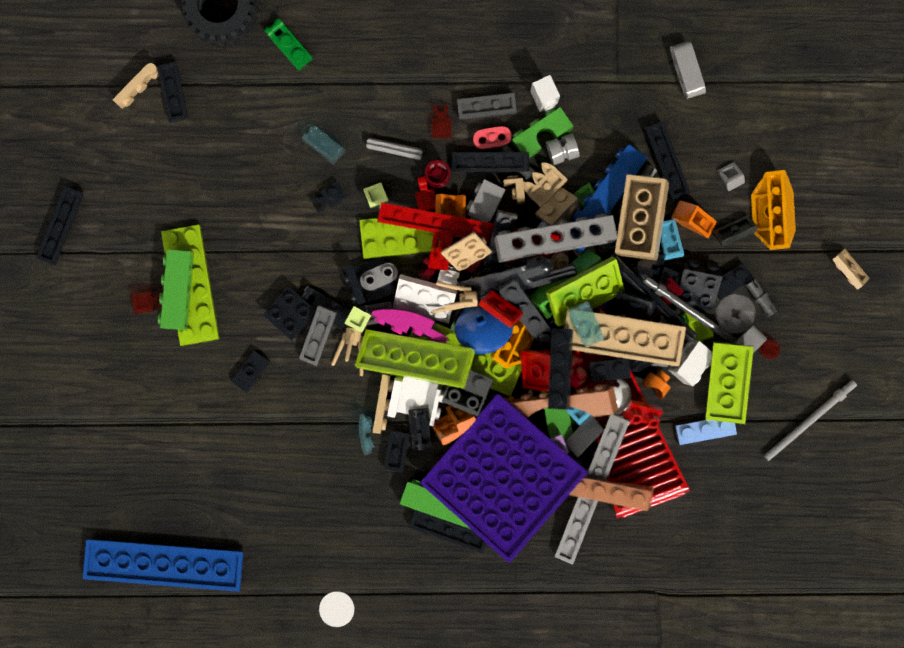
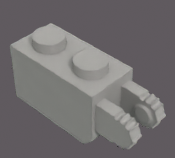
[466,179,505,223]

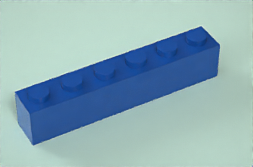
[570,144,648,254]

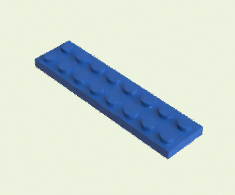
[83,539,244,592]

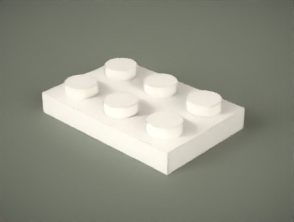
[393,274,457,324]

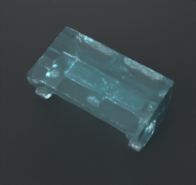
[302,125,345,165]
[568,301,605,348]

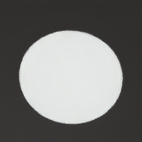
[319,592,354,627]

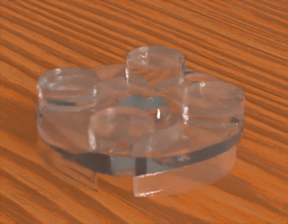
[715,294,755,333]

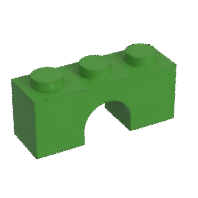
[511,107,573,158]

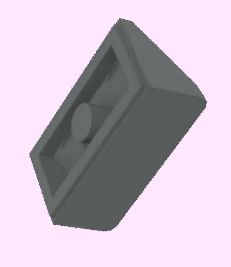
[565,415,605,458]

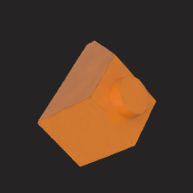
[671,201,717,238]

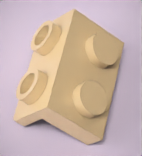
[535,187,581,234]

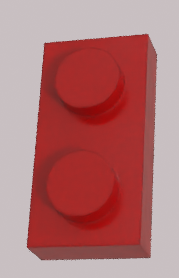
[479,291,523,328]

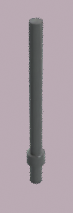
[642,276,736,344]

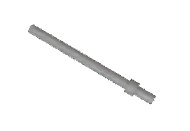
[764,380,857,461]

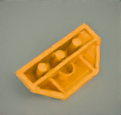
[751,170,796,250]
[490,295,534,368]

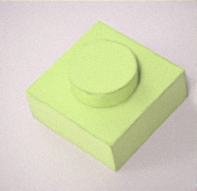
[363,182,388,208]
[345,306,371,333]

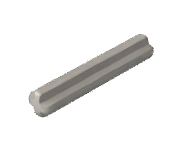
[366,138,423,160]

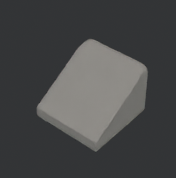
[717,162,745,191]

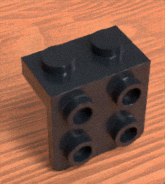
[343,257,395,306]
[678,259,723,310]

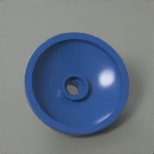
[455,301,514,354]

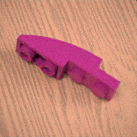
[372,309,448,344]

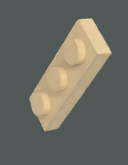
[372,374,394,434]

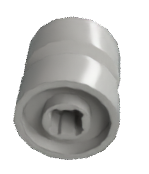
[546,133,580,166]

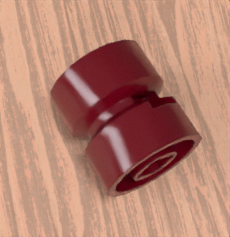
[425,160,450,189]

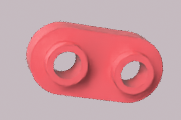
[473,126,512,150]

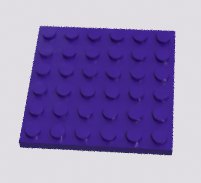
[420,394,588,563]

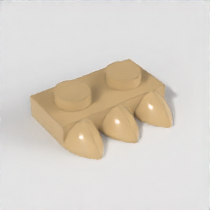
[523,163,568,208]

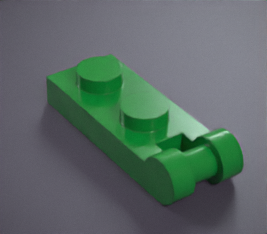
[263,18,313,71]

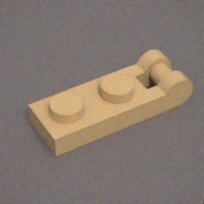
[113,63,159,109]

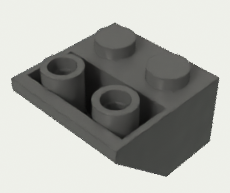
[442,370,493,416]

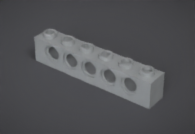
[494,214,617,262]

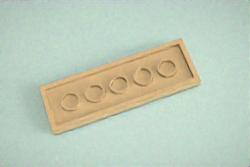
[564,308,686,367]

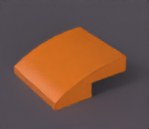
[432,406,476,446]

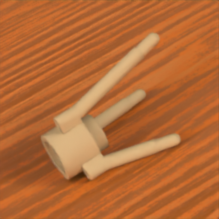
[431,281,477,314]
[331,328,364,376]

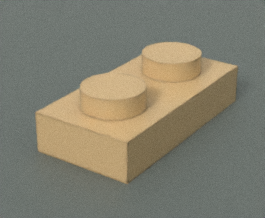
[832,249,870,290]

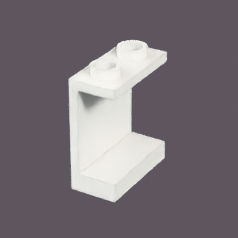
[387,376,445,426]

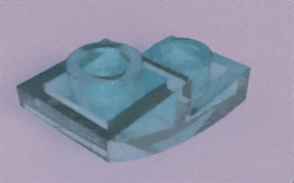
[359,413,374,456]

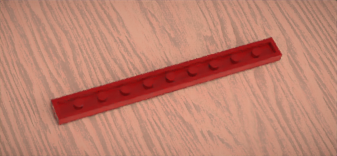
[377,203,569,256]

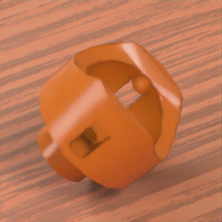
[641,370,671,400]

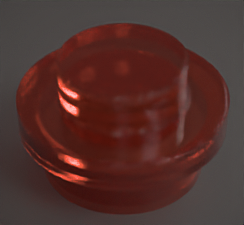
[760,340,780,359]

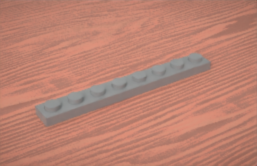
[555,414,630,565]

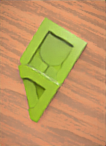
[684,311,714,342]

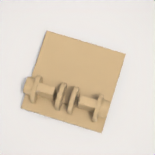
[441,232,492,272]

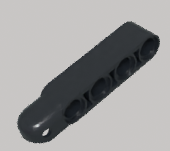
[457,256,552,296]

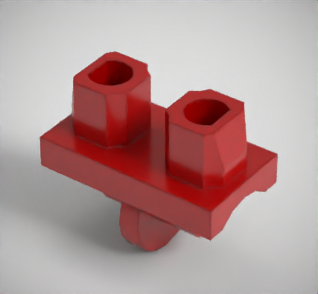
[428,233,453,271]
[622,398,663,429]

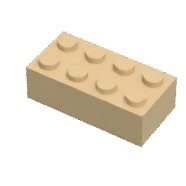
[615,175,669,260]

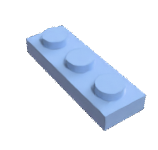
[675,420,737,445]

